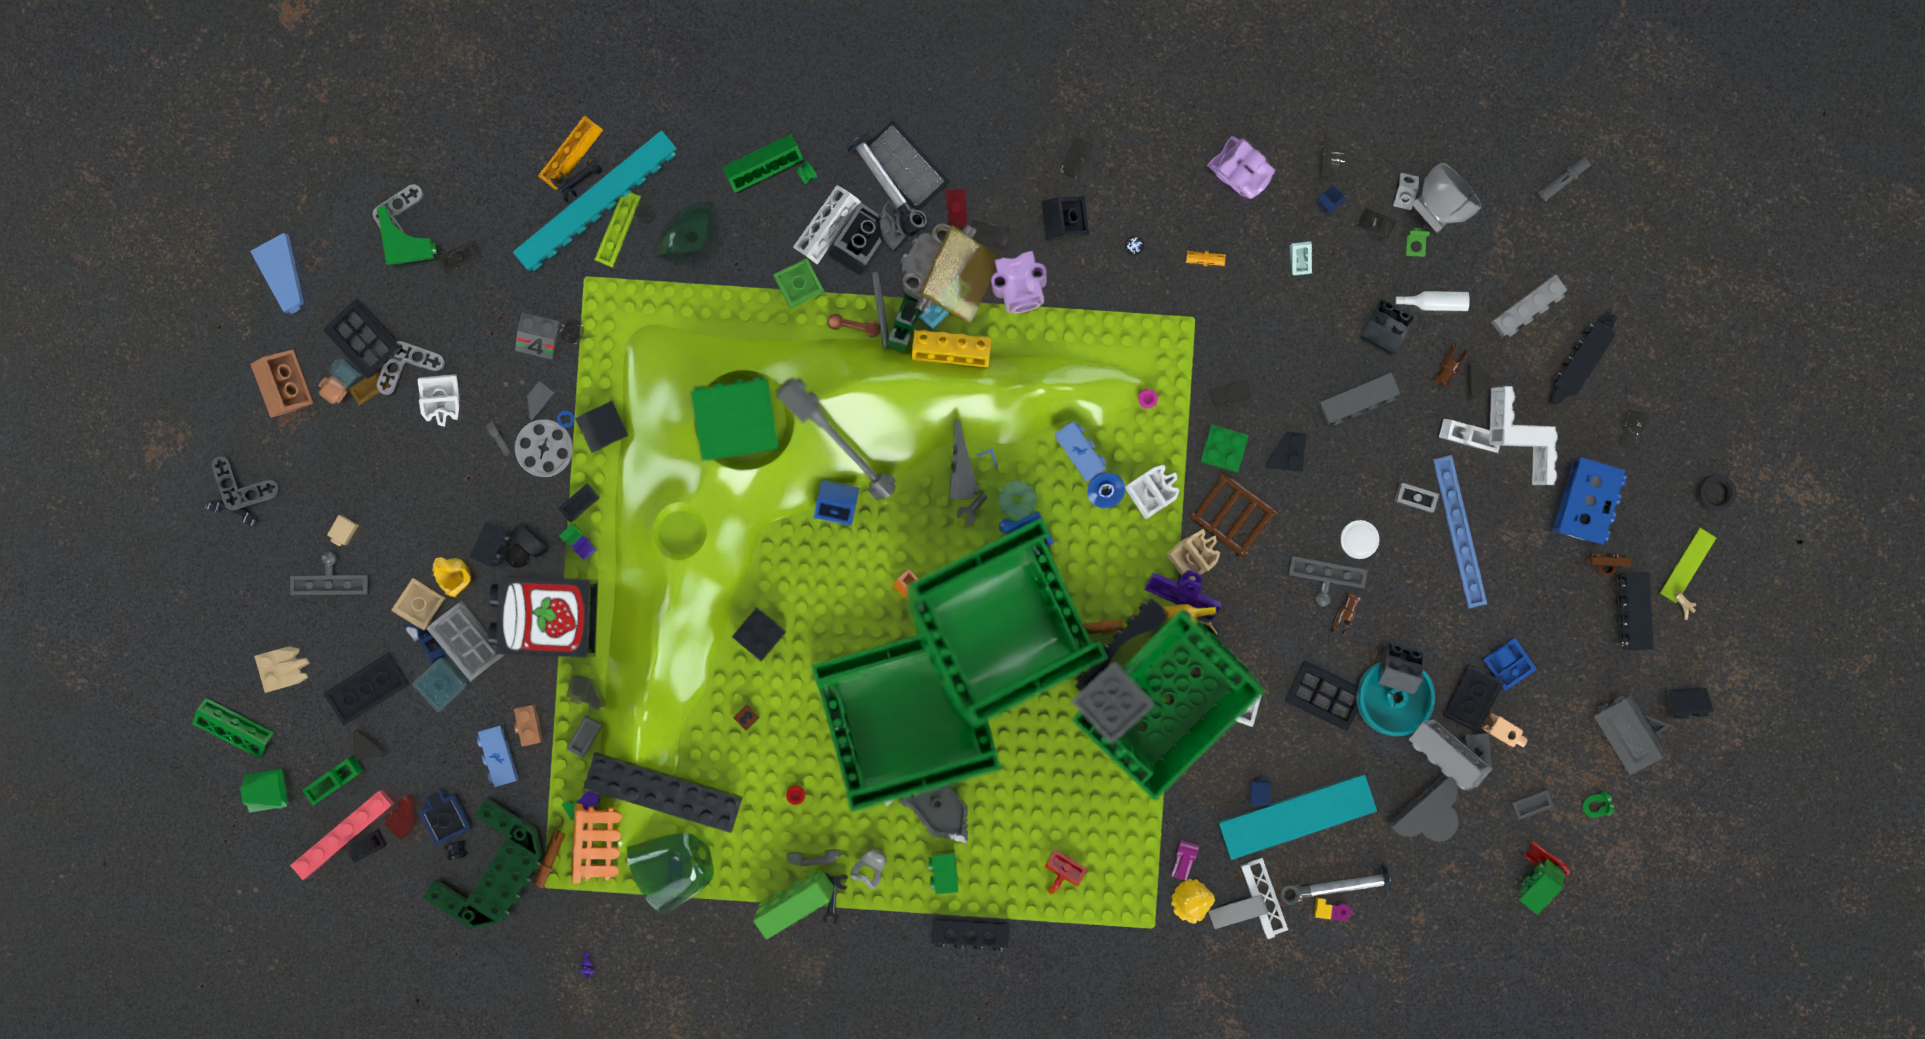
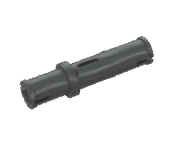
[1538,157,1591,202]

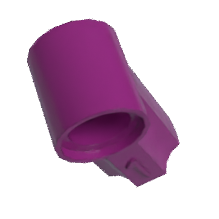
[1171,839,1199,881]

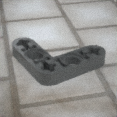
[212,456,279,511]

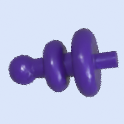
[579,952,595,979]

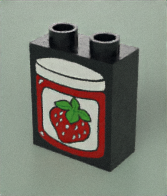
[488,576,598,658]

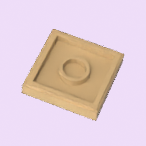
[392,578,445,631]

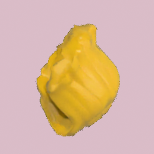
[432,557,471,597]
[1171,879,1215,924]

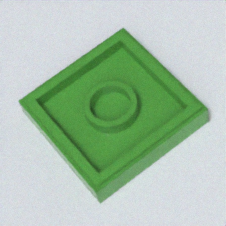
[773,258,825,309]

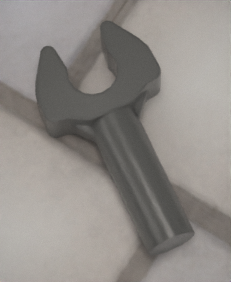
[486,421,511,456]
[957,493,988,525]

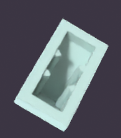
[1289,242,1312,275]

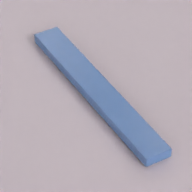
[1432,455,1487,608]

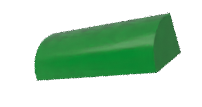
[723,134,804,193]

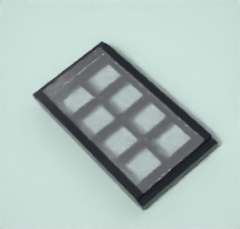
[867,120,950,210]

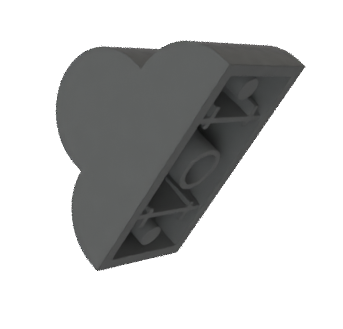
[1388,774,1458,842]

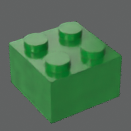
[1200,425,1249,473]
[928,850,959,895]
[1519,859,1565,915]

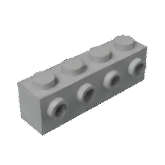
[1491,275,1567,337]

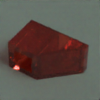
[384,794,417,840]

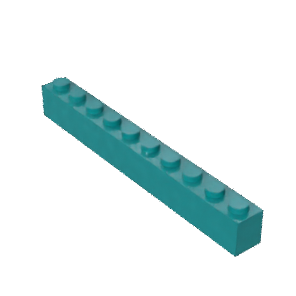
[513,130,677,271]

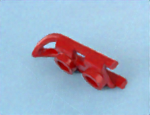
[1522,842,1570,877]

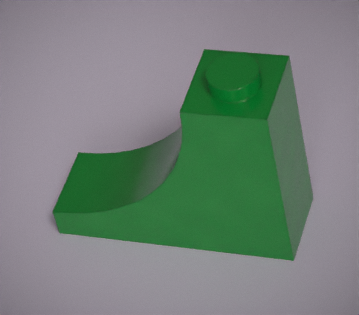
[377,206,437,266]

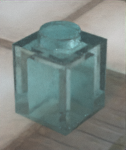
[329,358,362,389]

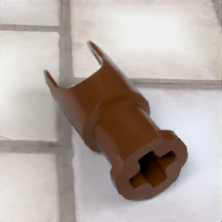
[1433,343,1468,388]
[1331,592,1362,637]

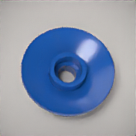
[1087,473,1125,508]

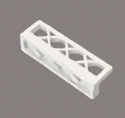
[793,185,861,264]
[1240,857,1288,939]

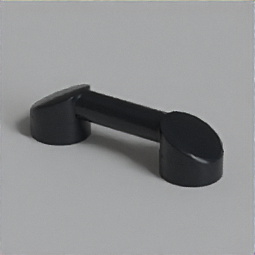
[205,500,257,527]

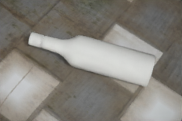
[1395,291,1469,311]

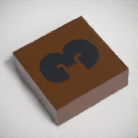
[733,704,760,731]

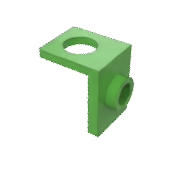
[1406,228,1430,257]

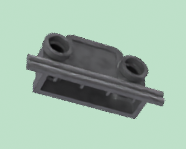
[900,224,977,313]

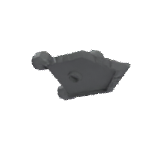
[900,785,968,843]

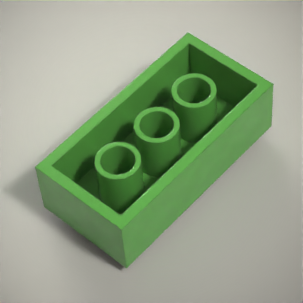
[753,869,834,940]

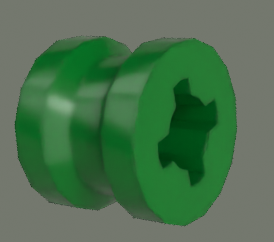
[795,161,818,185]

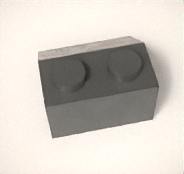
[515,312,562,360]

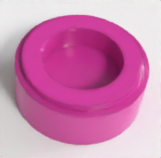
[1138,389,1158,408]

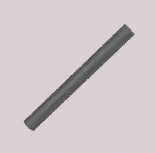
[871,272,889,349]

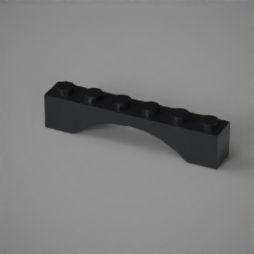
[1075,598,1169,691]

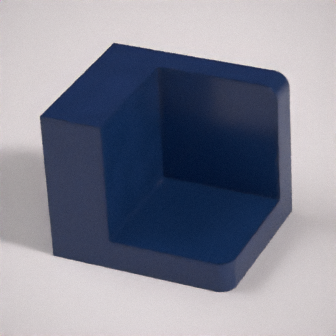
[1317,185,1347,214]

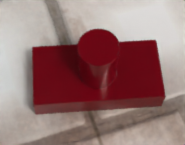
[946,189,967,229]

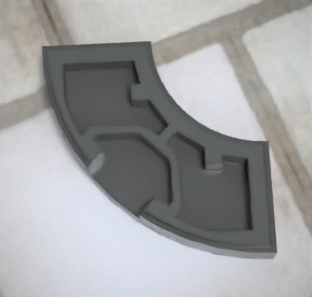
[880,198,907,251]

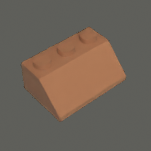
[251,349,313,418]

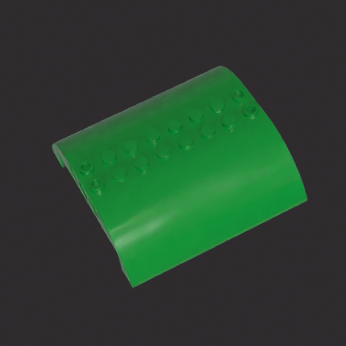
[907,518,1108,726]
[811,635,1002,813]

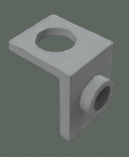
[1393,173,1419,210]

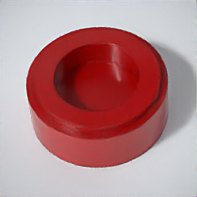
[786,785,805,805]

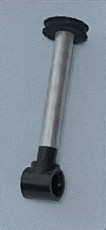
[845,132,927,235]

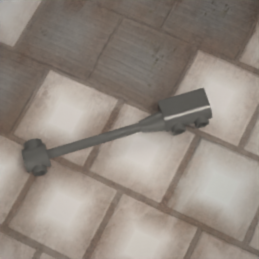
[775,377,896,501]

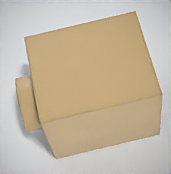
[327,515,359,546]

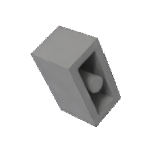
[1394,483,1439,513]

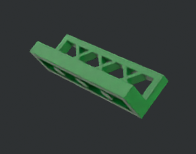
[192,698,274,759]

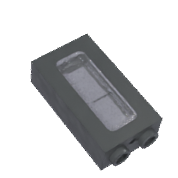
[1594,694,1666,775]

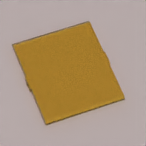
[920,225,1001,324]

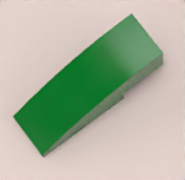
[302,755,364,806]

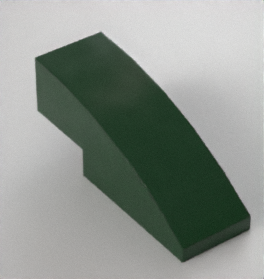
[886,294,920,353]

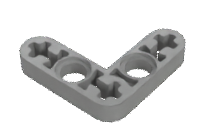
[373,185,423,234]
[377,341,445,395]

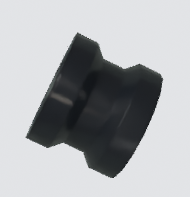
[444,841,466,861]

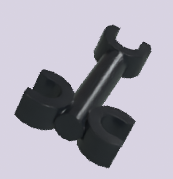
[550,157,602,202]
[823,872,848,924]

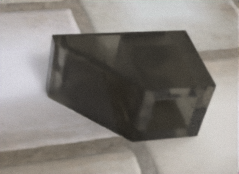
[566,674,607,710]

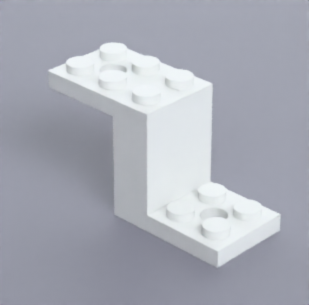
[1490,387,1557,485]

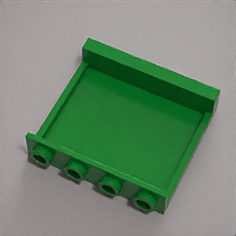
[690,376,779,461]

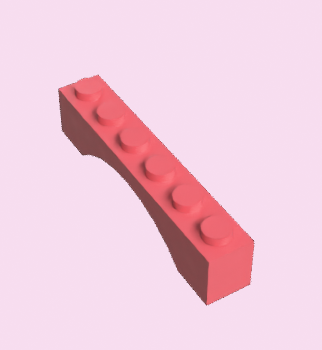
[290,789,395,880]

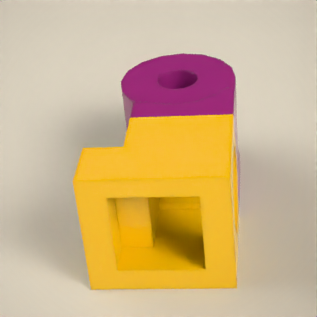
[1314,896,1352,921]

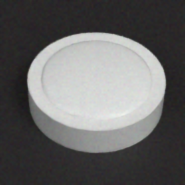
[1340,520,1379,559]

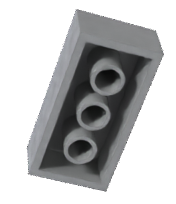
[1409,719,1492,790]

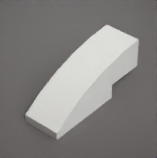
[1439,419,1500,453]

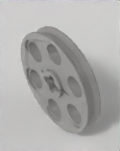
[515,419,573,477]

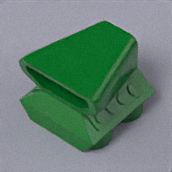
[240,769,288,813]

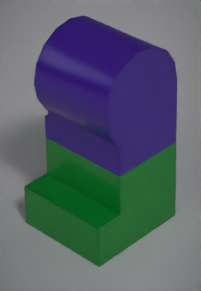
[559,524,597,561]
[561,791,601,821]

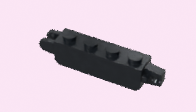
[1550,311,1617,405]

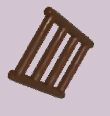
[1189,472,1278,558]

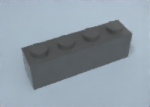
[1319,372,1400,426]

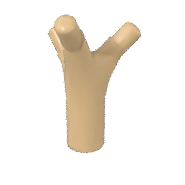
[1674,592,1696,620]

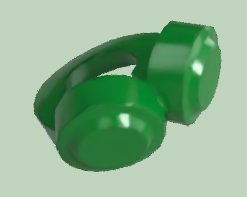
[1582,791,1614,818]

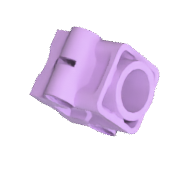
[1207,136,1275,199]
[991,251,1047,313]

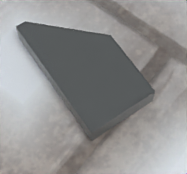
[527,381,555,421]

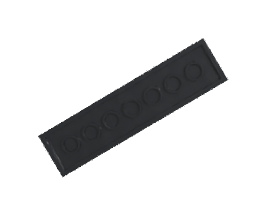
[584,752,743,833]

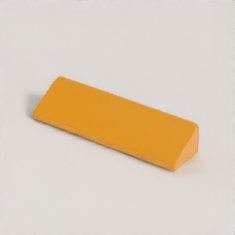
[538,116,602,190]

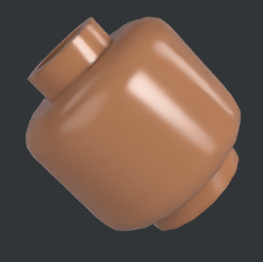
[318,375,348,404]

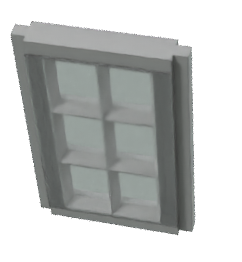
[426,601,505,682]

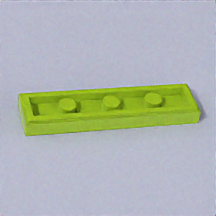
[594,192,641,268]
[1659,528,1716,603]

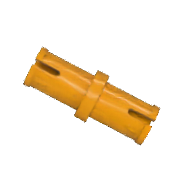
[1186,250,1226,266]

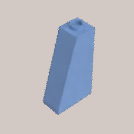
[250,233,304,314]

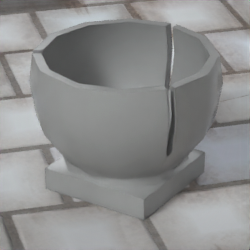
[1412,163,1481,232]

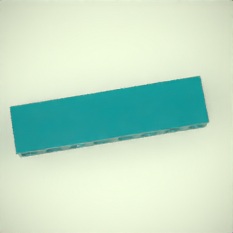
[1219,774,1377,860]

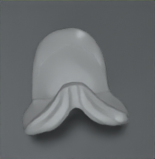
[850,849,886,889]

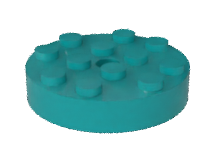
[1356,662,1435,736]

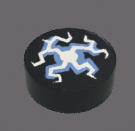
[1125,236,1144,256]

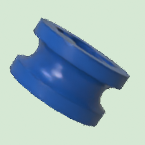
[557,411,575,428]

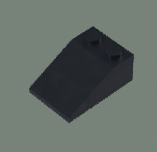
[828,203,884,275]

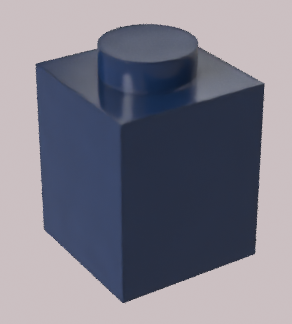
[1249,777,1270,806]

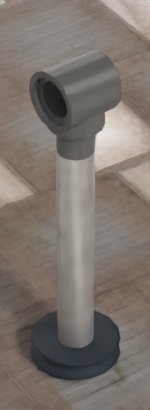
[1280,865,1391,905]

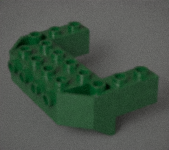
[423,798,543,929]

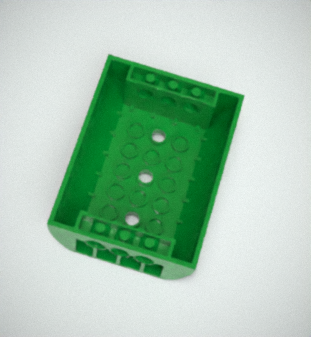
[1072,610,1264,801]

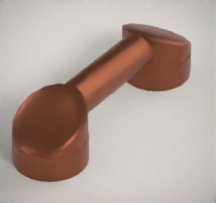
[827,314,880,338]

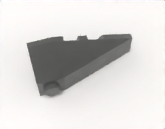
[950,420,978,499]

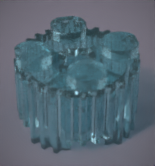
[998,480,1037,519]

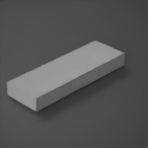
[1208,894,1268,929]

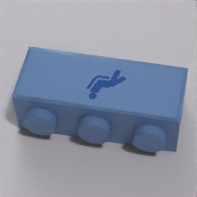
[1054,422,1107,482]
[476,725,519,787]

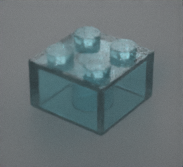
[412,657,469,712]

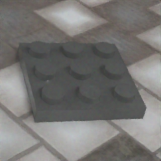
[1072,661,1155,744]

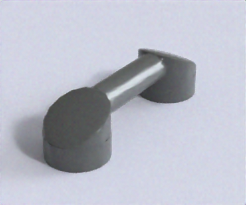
[787,849,841,866]

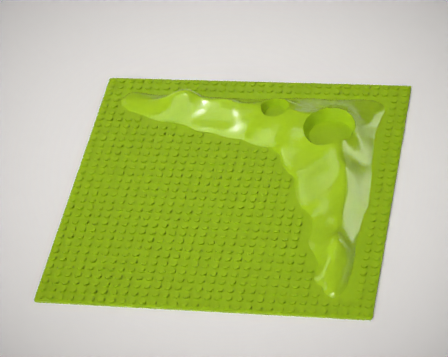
[544,277,1195,928]

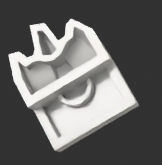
[418,374,459,427]
[1125,465,1180,519]

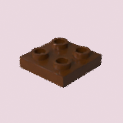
[1586,553,1632,576]

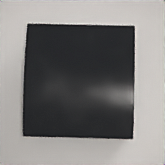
[575,401,628,453]

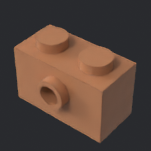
[514,704,543,746]

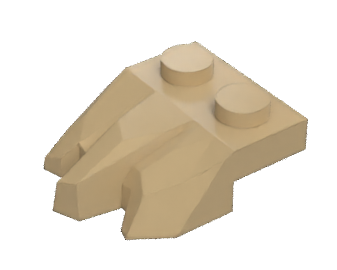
[1167,529,1220,580]
[255,646,310,693]

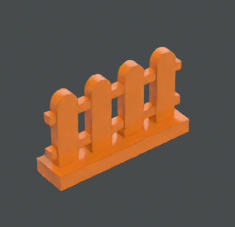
[571,804,622,883]

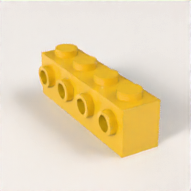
[912,330,991,368]

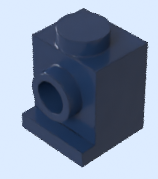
[419,632,447,663]

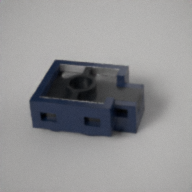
[419,789,472,846]

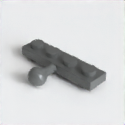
[290,551,368,595]
[1288,556,1368,607]

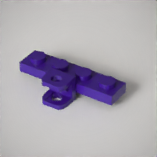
[1144,570,1221,619]

